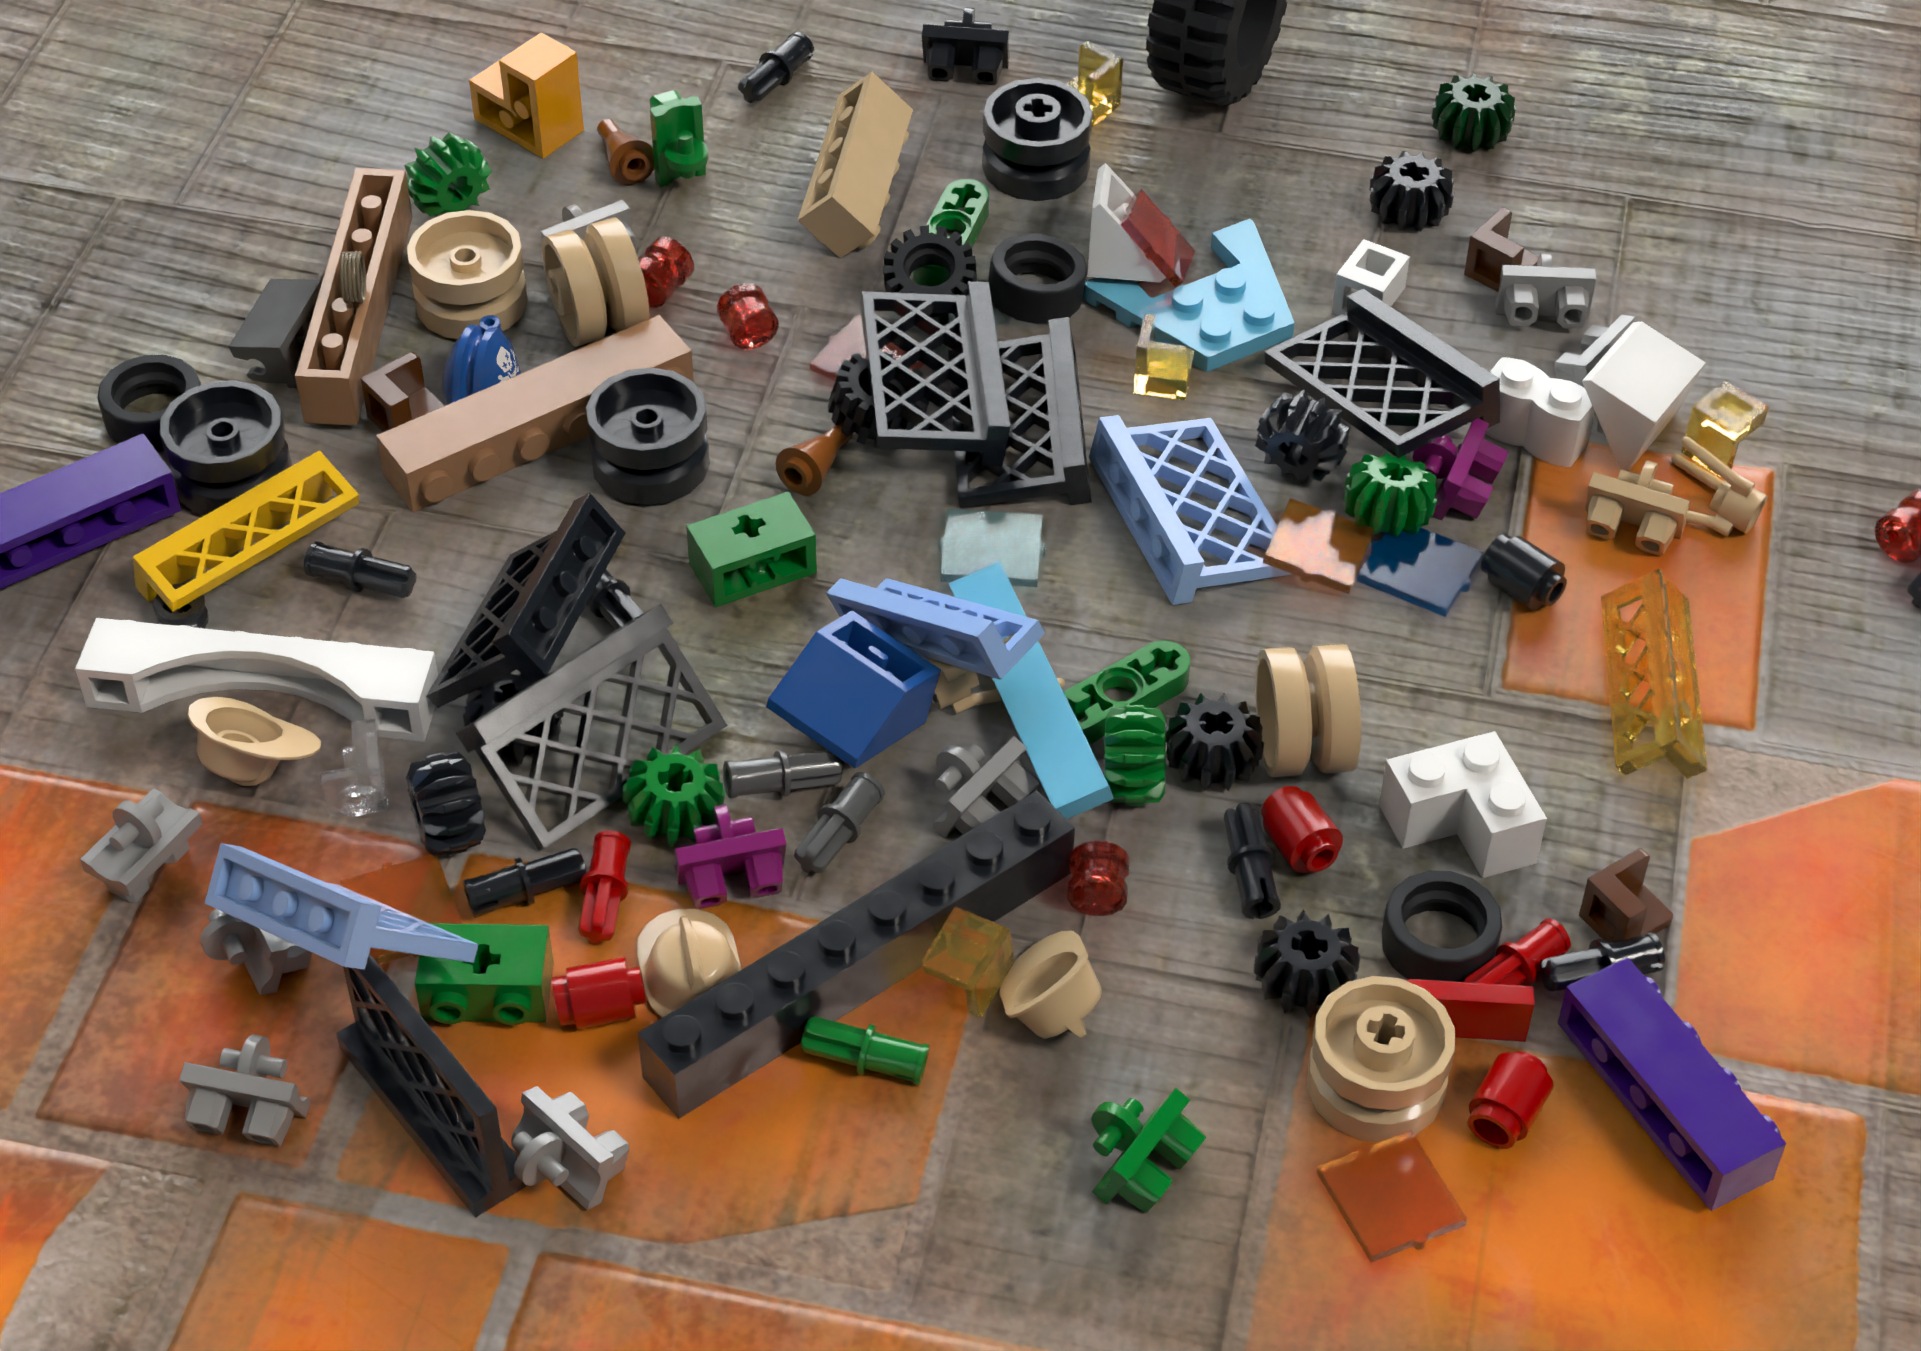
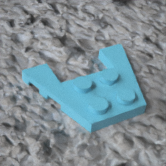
[1083,218,1295,372]

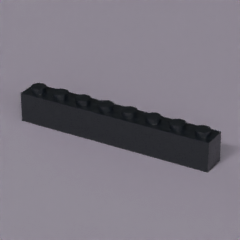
[638,791,1075,1119]

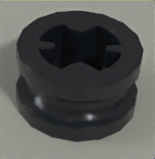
[153,583,209,629]

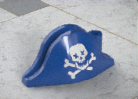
[442,315,521,405]

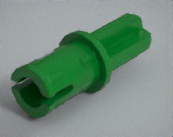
[801,1016,930,1085]

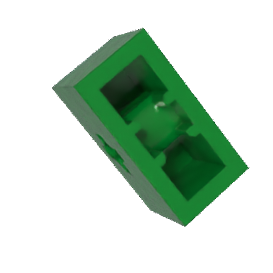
[686,491,817,608]
[415,923,554,1025]

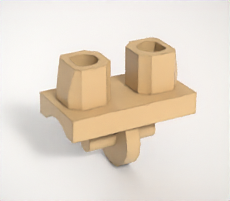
[1586,460,1690,556]

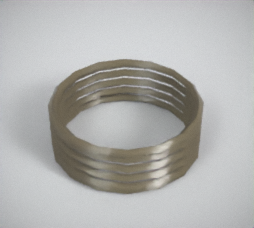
[340,251,366,304]

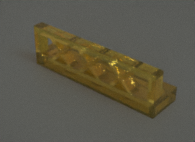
[1601,569,1708,779]

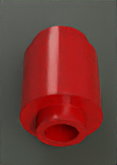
[1261,786,1343,873]
[552,957,647,1029]
[1467,1051,1554,1149]

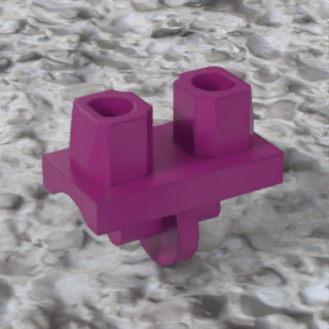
[1412,418,1509,520]
[674,804,787,909]

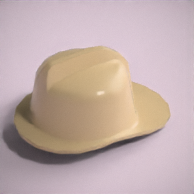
[187,697,321,786]
[637,909,742,1018]
[1000,931,1102,1039]

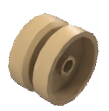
[407,210,528,339]
[542,217,650,347]
[1255,644,1361,777]
[1307,976,1455,1143]

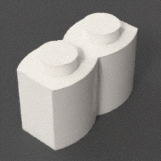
[1485,357,1595,467]

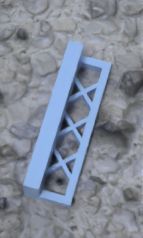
[826,578,1045,680]

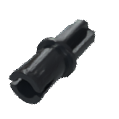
[738,32,814,103]
[304,541,417,598]
[589,570,643,630]
[1223,803,1281,919]
[463,848,587,918]
[1540,932,1665,991]

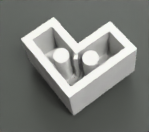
[1379,731,1547,878]

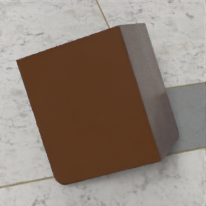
[1464,207,1538,292]
[361,352,445,432]
[1579,848,1673,943]

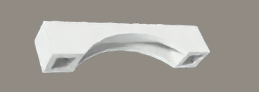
[75,618,438,742]

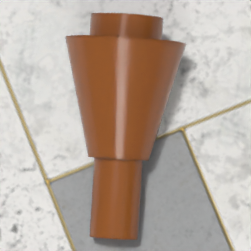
[597,119,654,185]
[776,423,853,496]

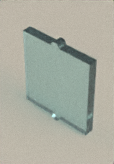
[938,509,1046,587]

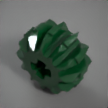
[1431,73,1516,152]

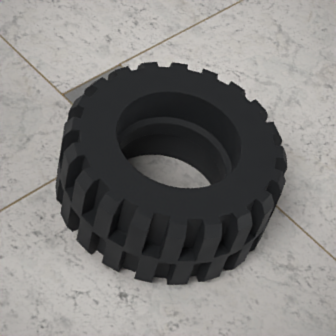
[1146,0,1288,106]

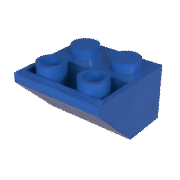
[766,610,941,768]

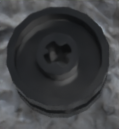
[982,78,1093,201]
[586,367,710,505]
[160,380,292,515]

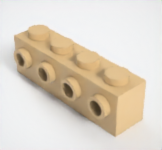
[798,72,913,258]

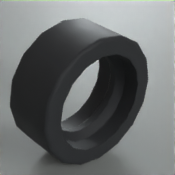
[988,234,1088,324]
[97,355,201,452]
[1381,870,1502,982]

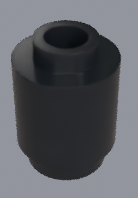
[1481,534,1567,610]

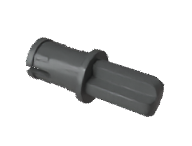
[723,750,843,798]
[794,772,885,873]

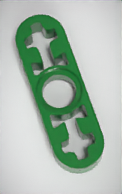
[912,179,989,287]
[1063,640,1191,745]

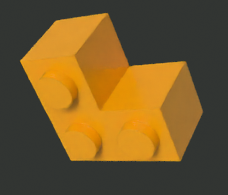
[469,33,584,159]

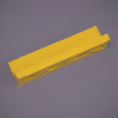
[133,450,359,612]

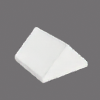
[1087,163,1171,283]
[1582,322,1706,470]

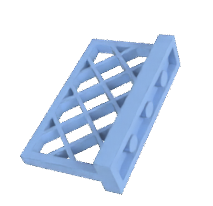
[1089,415,1299,605]
[205,843,479,970]

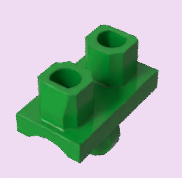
[650,90,709,187]
[1091,1088,1206,1213]

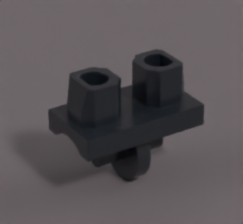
[922,7,1010,85]

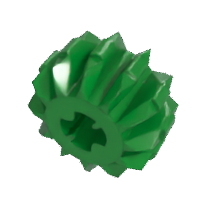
[404,132,492,217]
[1344,452,1437,538]
[1104,705,1166,806]
[623,743,725,848]

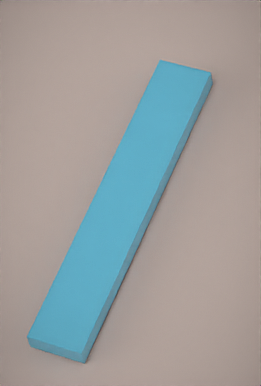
[948,561,1114,819]

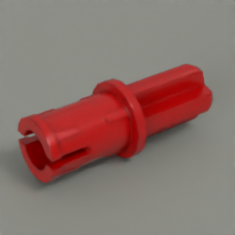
[578,830,631,945]
[1463,918,1571,986]

